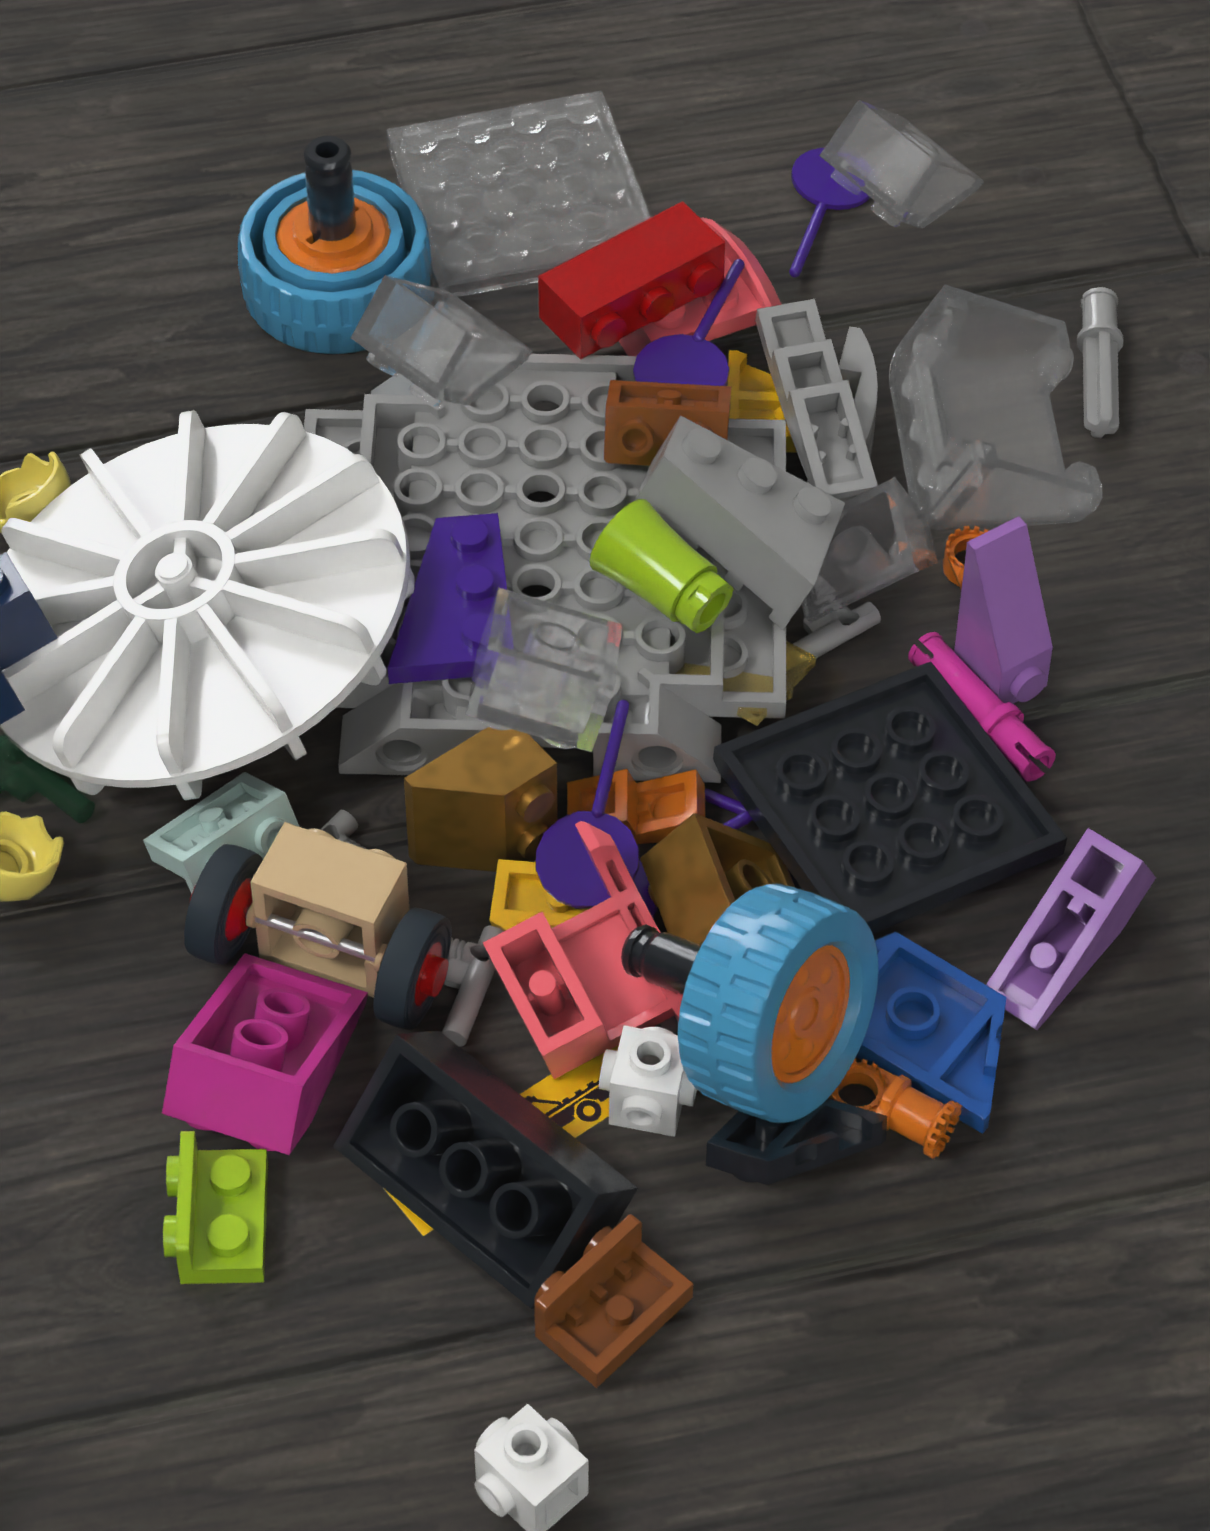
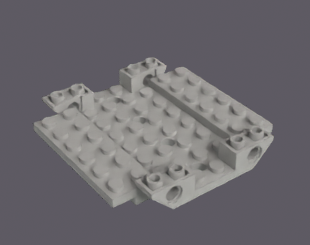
[304,351,786,783]

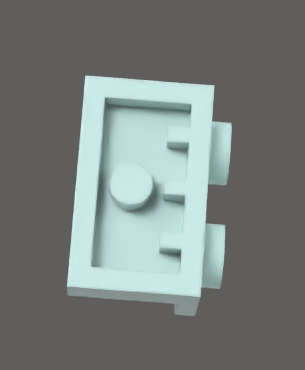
[143,772,299,894]

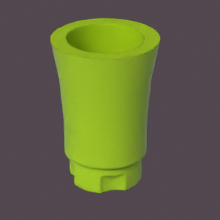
[590,499,733,634]

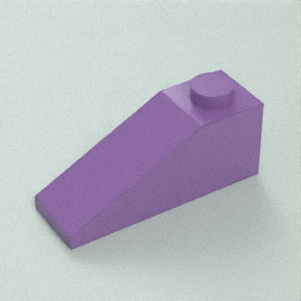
[954,516,1053,704]
[986,828,1156,1030]

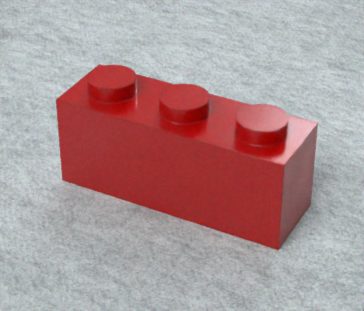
[538,201,725,360]

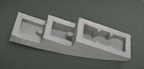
[755,299,878,499]

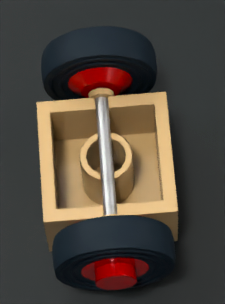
[184,822,452,1030]

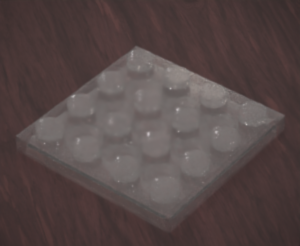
[386,90,651,300]

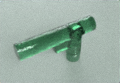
[0,734,95,823]

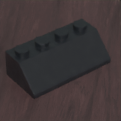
[333,1031,638,1309]

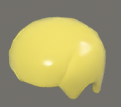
[0,451,71,534]
[0,811,64,902]

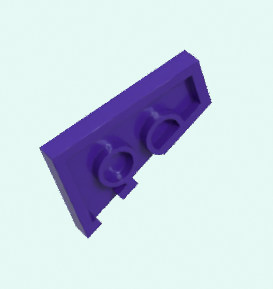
[388,513,516,684]

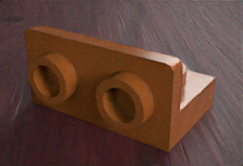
[604,380,731,466]

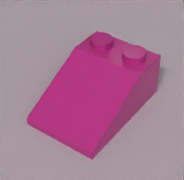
[162,953,368,1155]

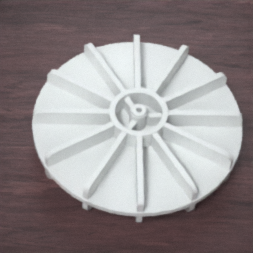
[0,410,415,800]

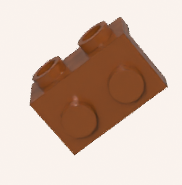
[534,1214,693,1388]

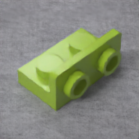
[163,1131,268,1284]

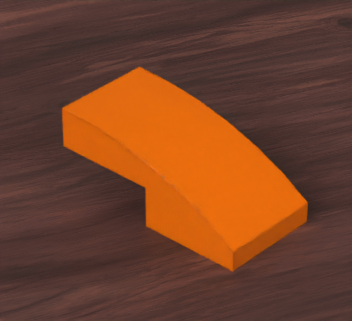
[567,769,705,844]

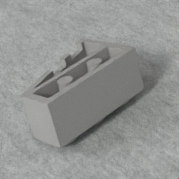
[635,416,845,630]

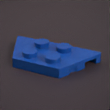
[856,932,1007,1134]

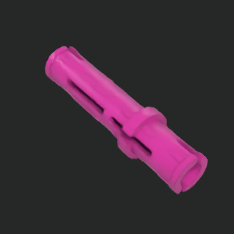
[908,632,1056,782]

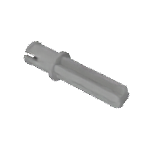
[1077,287,1124,438]

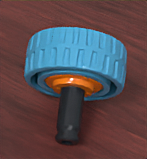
[238,136,431,354]
[621,884,878,1123]

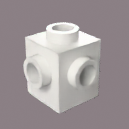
[599,1025,697,1137]
[474,1404,588,1531]

